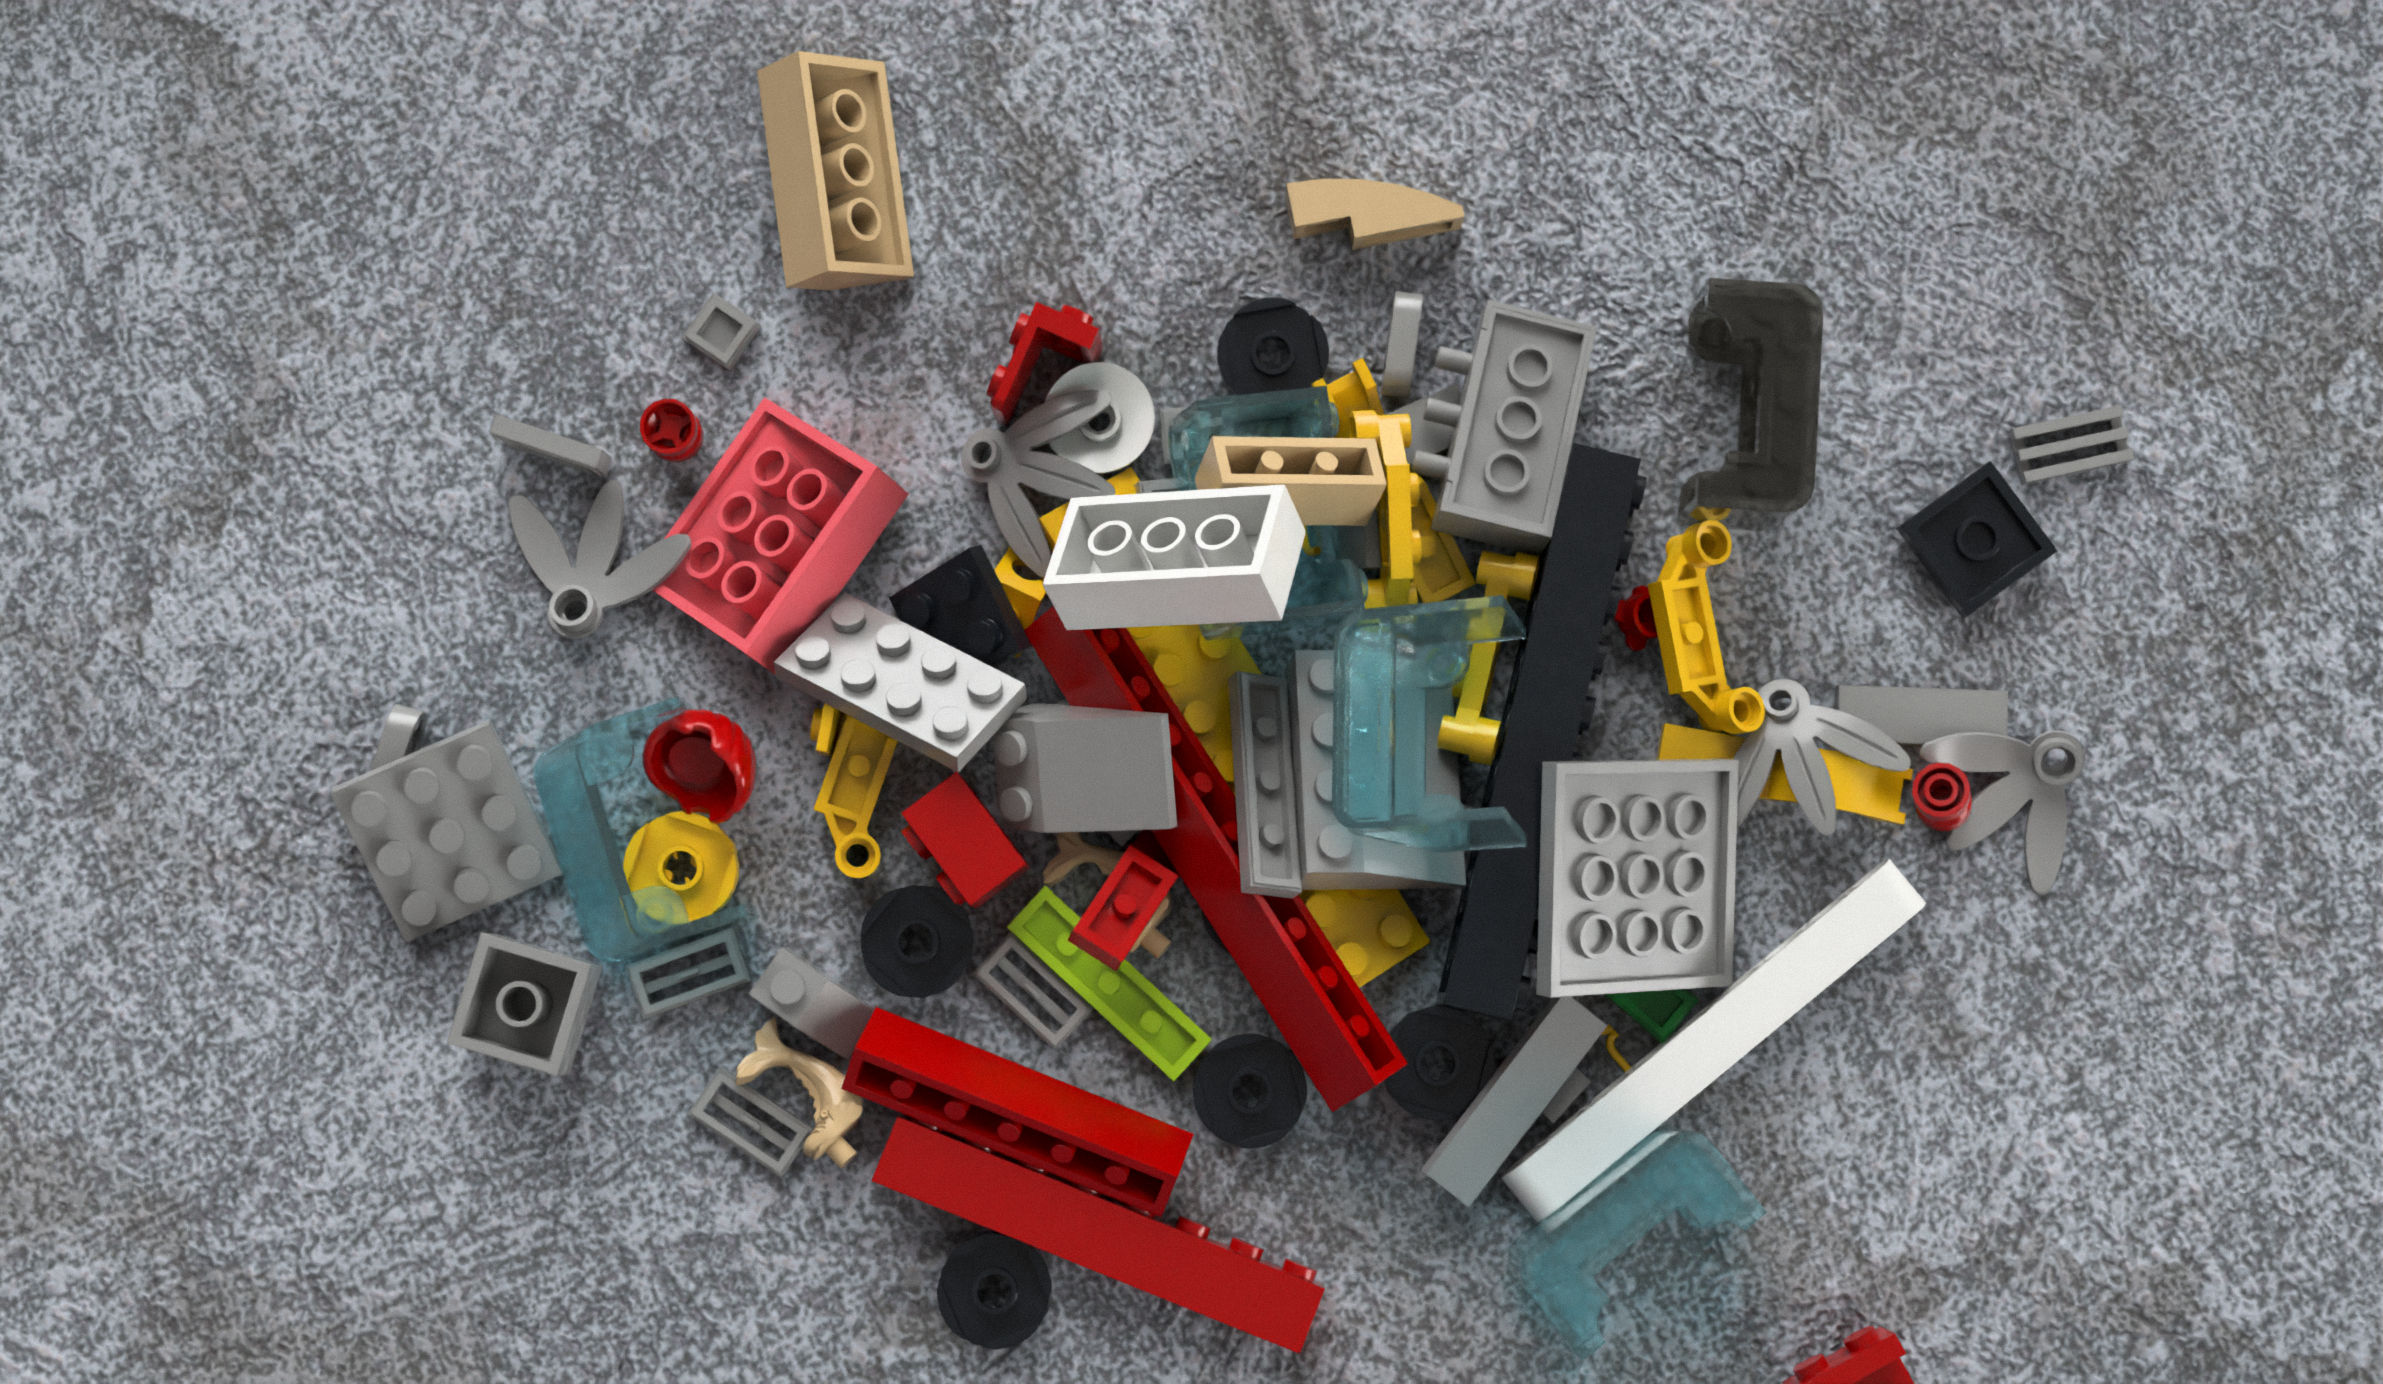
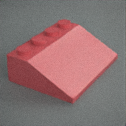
[652,397,909,675]

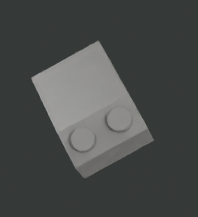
[992,703,1177,833]

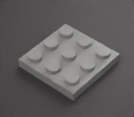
[330,719,563,942]

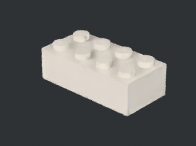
[1042,485,1306,630]

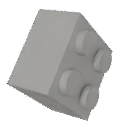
[447,932,603,1076]

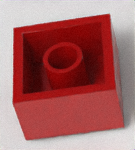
[901,772,1031,909]

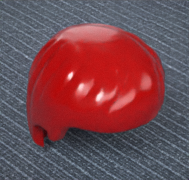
[642,709,756,824]

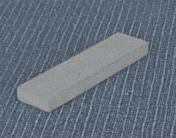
[1228,671,1302,899]
[1421,996,1608,1207]

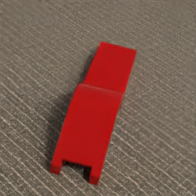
[1067,830,1180,972]

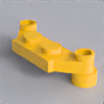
[1348,410,1422,625]
[1647,520,1765,735]
[1437,550,1540,766]
[813,715,898,878]

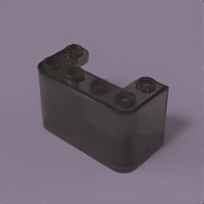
[1677,278,1823,531]

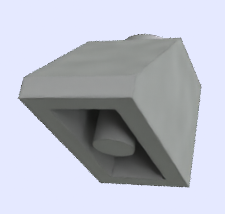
[749,947,875,1060]

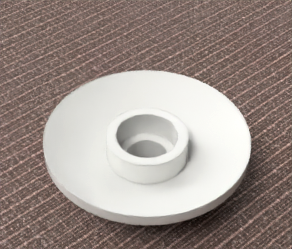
[1045,362,1155,474]

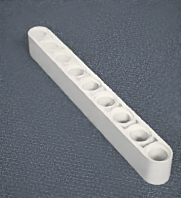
[1501,859,1926,1222]

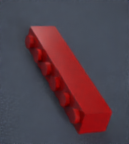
[841,1007,1194,1217]

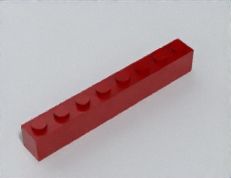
[871,1114,1325,1354]

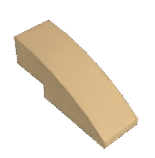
[1285,179,1465,250]

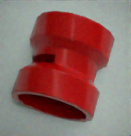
[640,399,704,463]
[1912,762,1972,831]

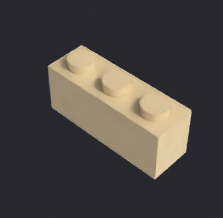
[1194,436,1387,526]

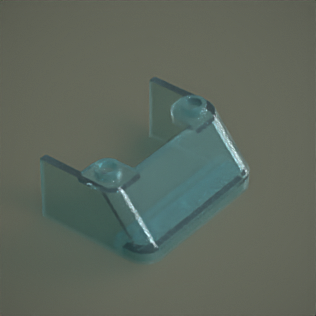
[1332,595,1527,852]
[534,696,759,963]

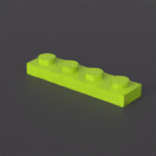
[1007,885,1212,1081]

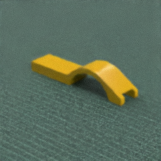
[1311,358,1476,609]
[1656,723,1913,825]

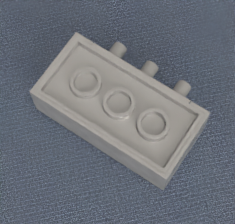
[1411,300,1597,556]

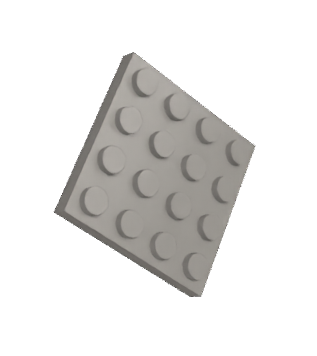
[1536,758,1739,998]

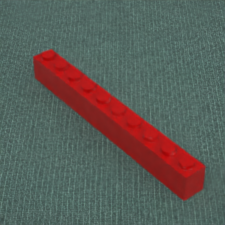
[1024,606,1408,1112]

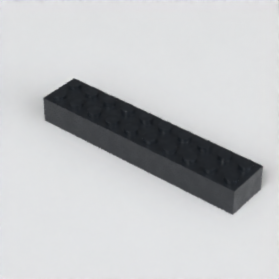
[1435,443,1647,1020]

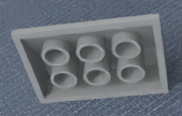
[1284,650,1466,890]

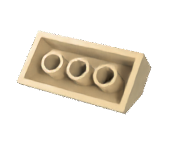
[757,51,914,290]

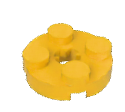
[623,811,739,925]

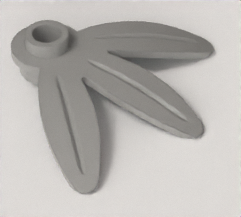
[961,389,1115,578]
[509,480,692,639]
[1733,679,1911,836]
[1920,730,2085,896]

